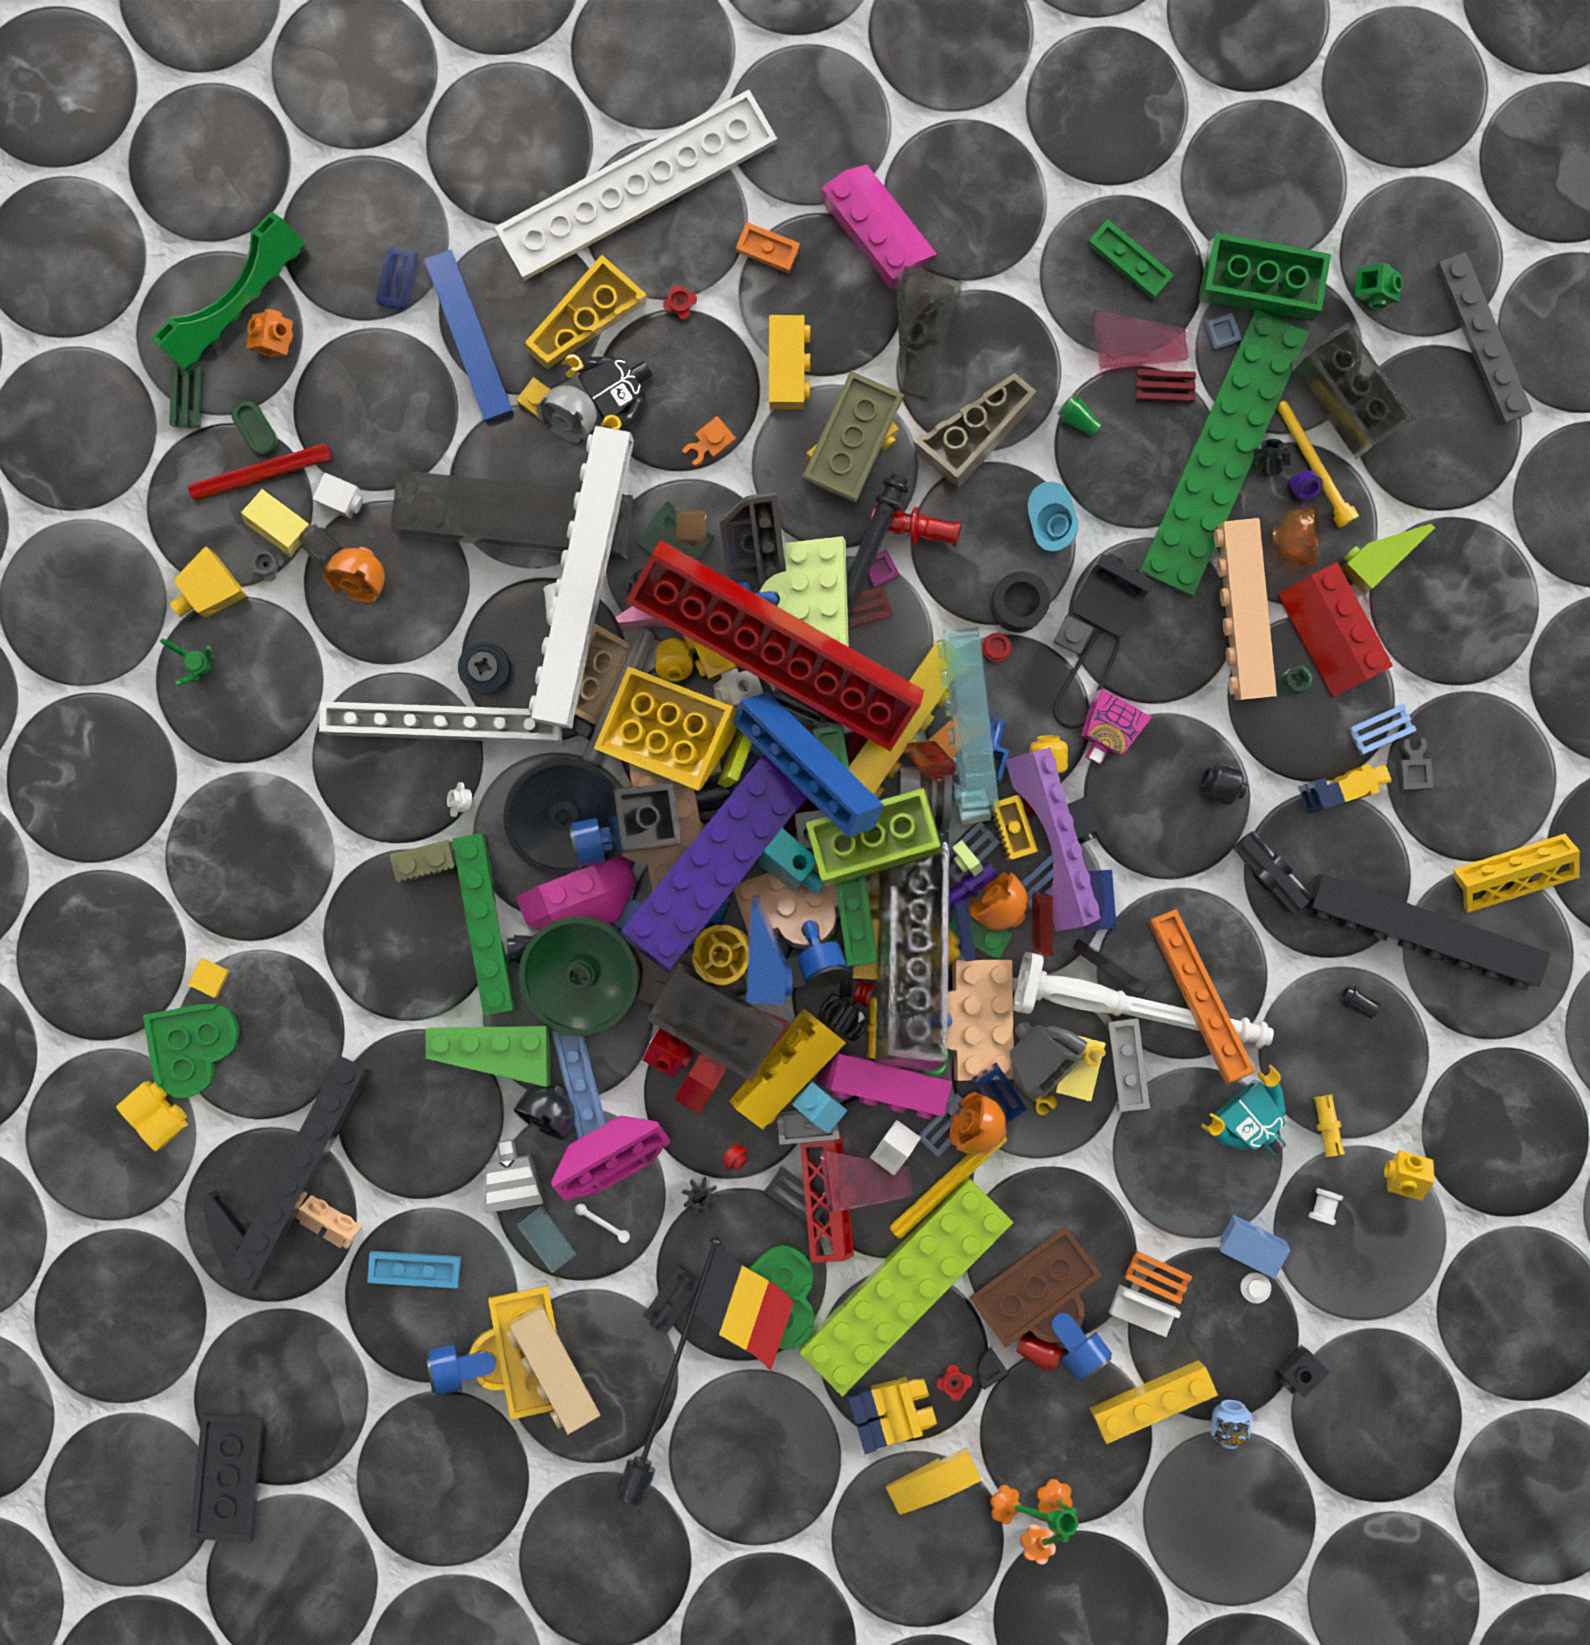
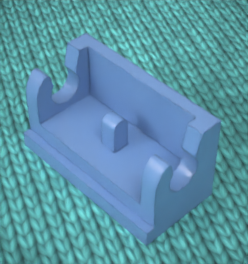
[1220,1214,1290,1279]

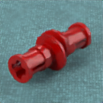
[871,505,962,547]

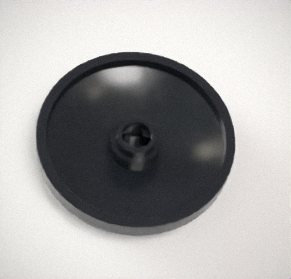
[503,757,616,875]

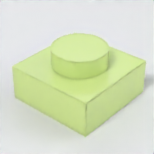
[952,840,984,877]

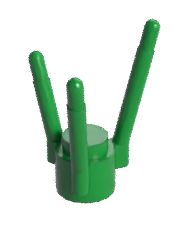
[160,638,215,686]

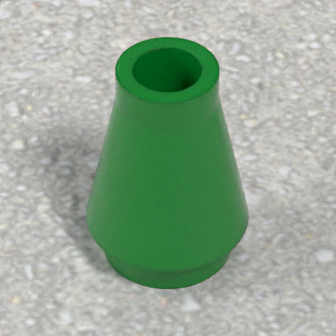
[1057,395,1102,437]

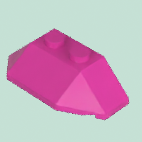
[516,856,637,931]
[551,1115,671,1202]

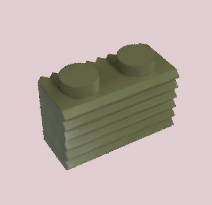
[390,840,458,884]

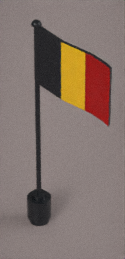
[618,1237,794,1506]

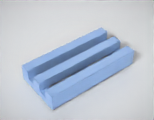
[1348,704,1417,755]

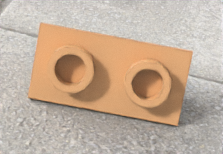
[296,1195,362,1249]

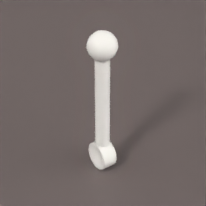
[575,1204,630,1243]

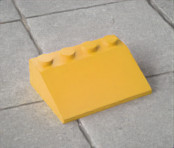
[594,666,738,791]

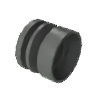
[897,766,955,830]

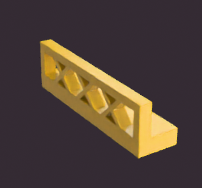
[1453,834,1580,913]

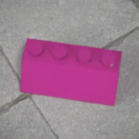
[821,164,937,290]

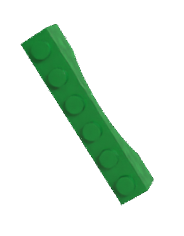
[150,212,305,370]
[452,833,518,1016]

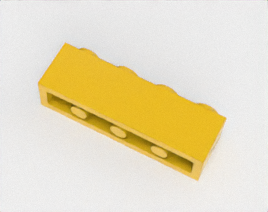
[1089,1360,1218,1444]

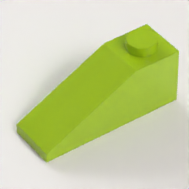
[1341,524,1435,594]

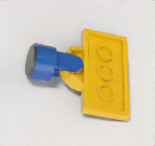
[426,1285,557,1420]

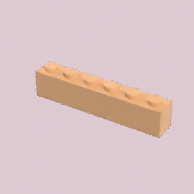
[1214,518,1277,700]

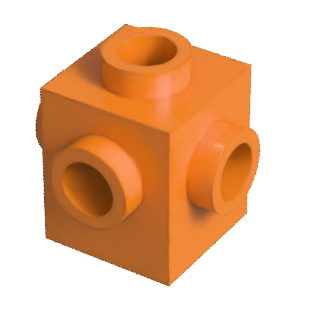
[246,309,293,358]

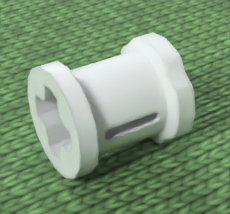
[1308,1188,1343,1225]

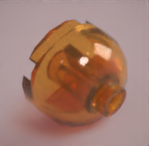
[1273,506,1319,565]

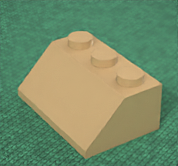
[575,623,632,725]

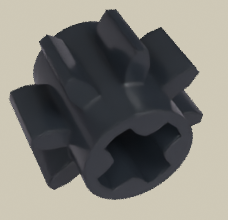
[1254,439,1291,476]
[682,1177,719,1215]

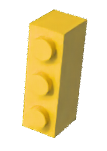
[769,315,810,410]

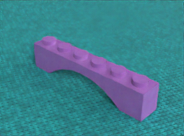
[1005,747,1101,932]

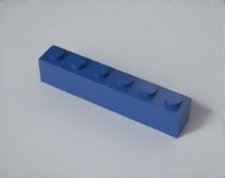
[733,692,884,838]

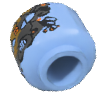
[1211,1400,1252,1449]

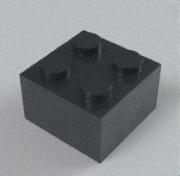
[605,783,681,854]

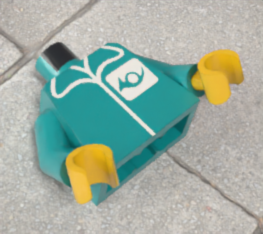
[1201,1065,1286,1155]

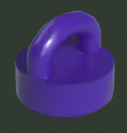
[1289,470,1323,501]

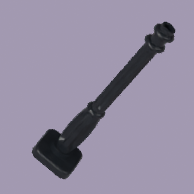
[772,474,909,723]

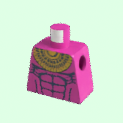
[1081,689,1151,765]

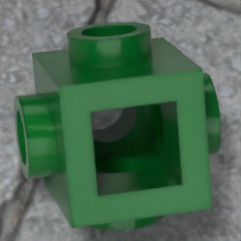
[1355,263,1403,309]

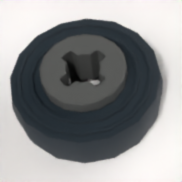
[457,641,511,695]

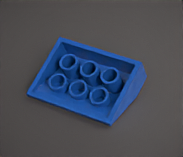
[747,895,792,1004]

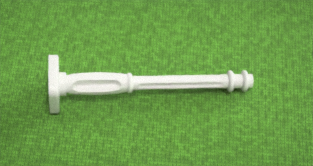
[1013,952,1273,1049]

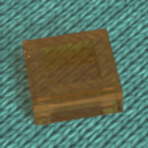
[677,510,706,542]

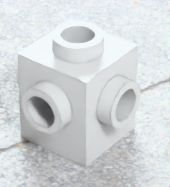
[713,669,764,710]

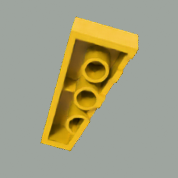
[525,255,647,370]
[729,1008,846,1130]

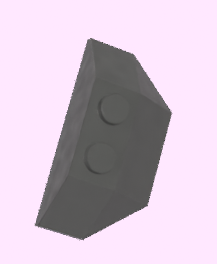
[719,492,786,594]

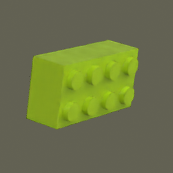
[806,788,943,886]

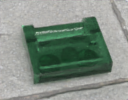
[636,501,715,561]

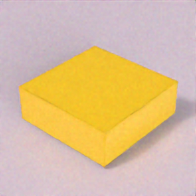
[188,958,230,998]

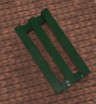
[169,367,204,428]

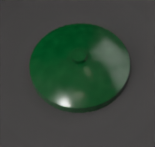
[519,915,640,1036]

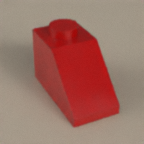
[675,1048,730,1114]

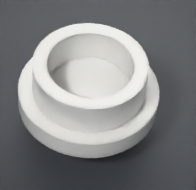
[1240,1272,1271,1303]

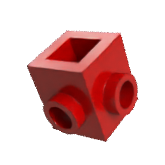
[642,1023,694,1078]

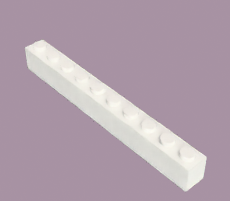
[529,426,634,729]

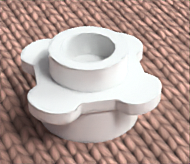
[447,782,472,817]

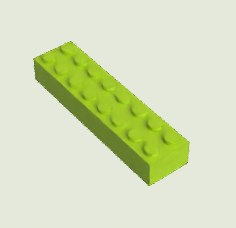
[799,1177,1013,1396]

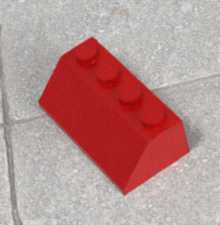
[1277,562,1393,698]

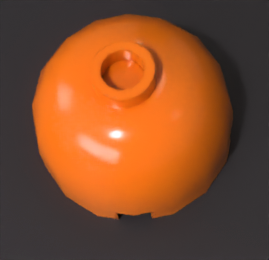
[323,547,385,603]
[969,872,1028,931]
[950,1092,1006,1155]

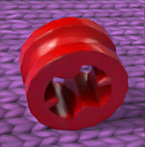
[852,979,873,1008]

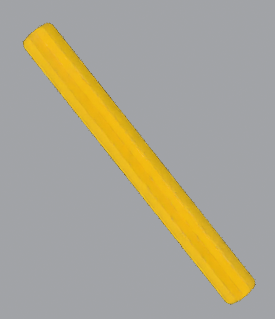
[890,1136,1007,1239]

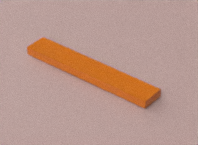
[1148,909,1256,1085]

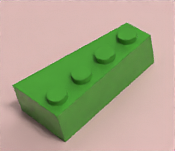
[426,1025,551,1087]

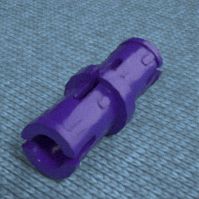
[940,861,999,911]

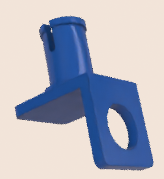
[967,718,1010,788]

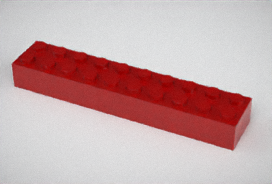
[626,540,924,752]

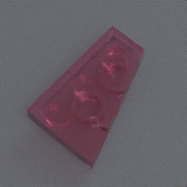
[1093,309,1188,369]
[820,1151,913,1212]

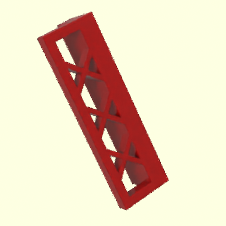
[800,1136,854,1263]

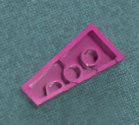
[816,1052,952,1120]

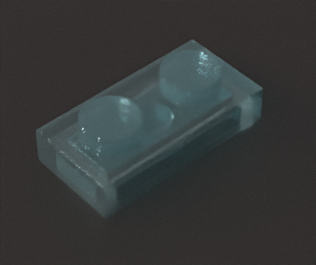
[517,1205,577,1273]

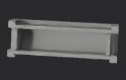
[1106,1018,1150,1112]

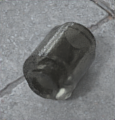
[299,524,343,568]

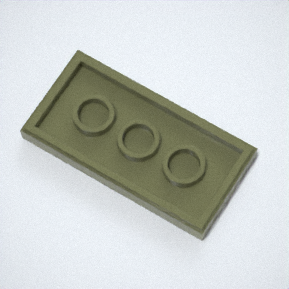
[802,371,904,503]

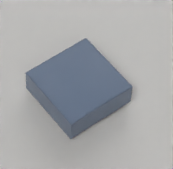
[1203,312,1242,351]

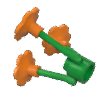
[991,1479,1078,1565]

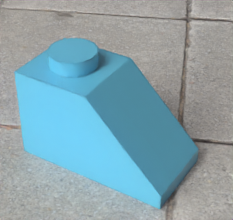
[790,1079,847,1134]

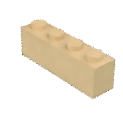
[507,1304,600,1434]

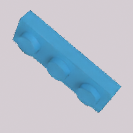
[367,1251,461,1288]

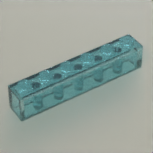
[937,627,999,812]

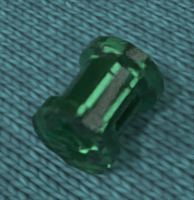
[1280,665,1313,695]

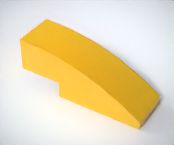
[885,1447,982,1515]

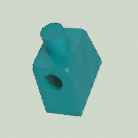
[757,829,824,894]

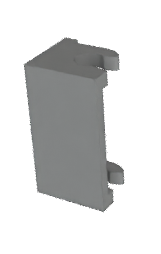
[777,1110,839,1145]

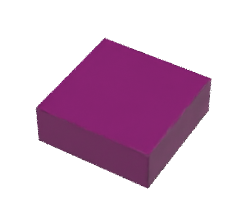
[867,549,900,589]

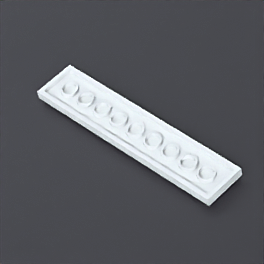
[495,90,777,281]

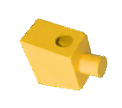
[169,546,248,618]

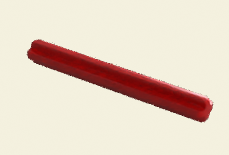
[188,444,331,500]

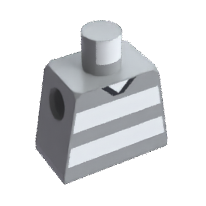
[485,1139,546,1213]

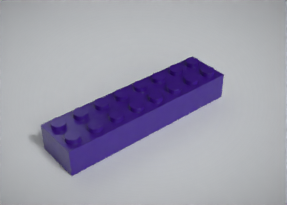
[620,754,808,973]

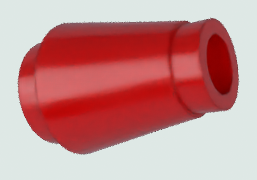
[1016,1335,1063,1371]

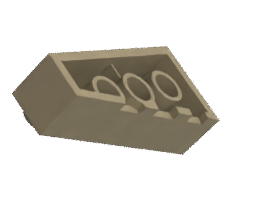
[914,373,1037,489]

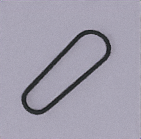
[1053,628,1121,729]

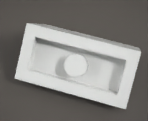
[1109,1284,1181,1337]

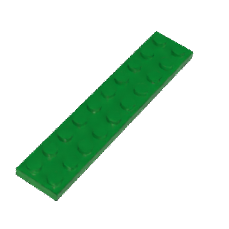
[1140,309,1309,597]

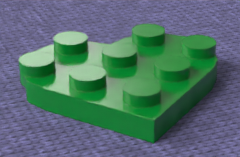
[143,1004,239,1098]
[749,1244,815,1350]

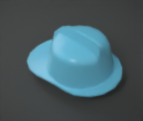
[1028,481,1079,552]

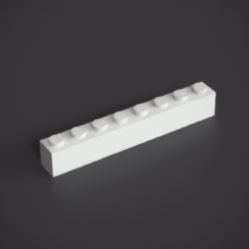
[319,702,563,744]

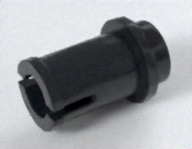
[1340,985,1381,1019]

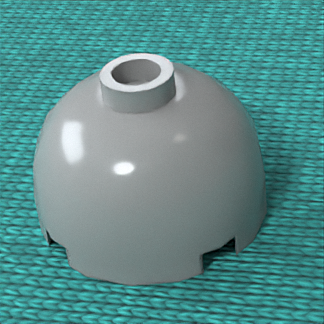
[537,385,597,443]

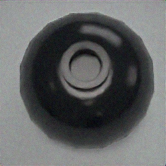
[513,1084,575,1140]

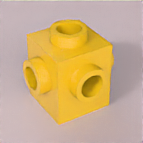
[1384,1150,1434,1201]

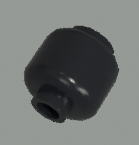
[1200,762,1248,805]

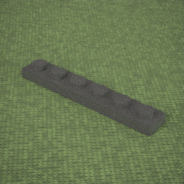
[1436,252,1533,425]

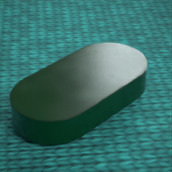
[232,400,278,456]

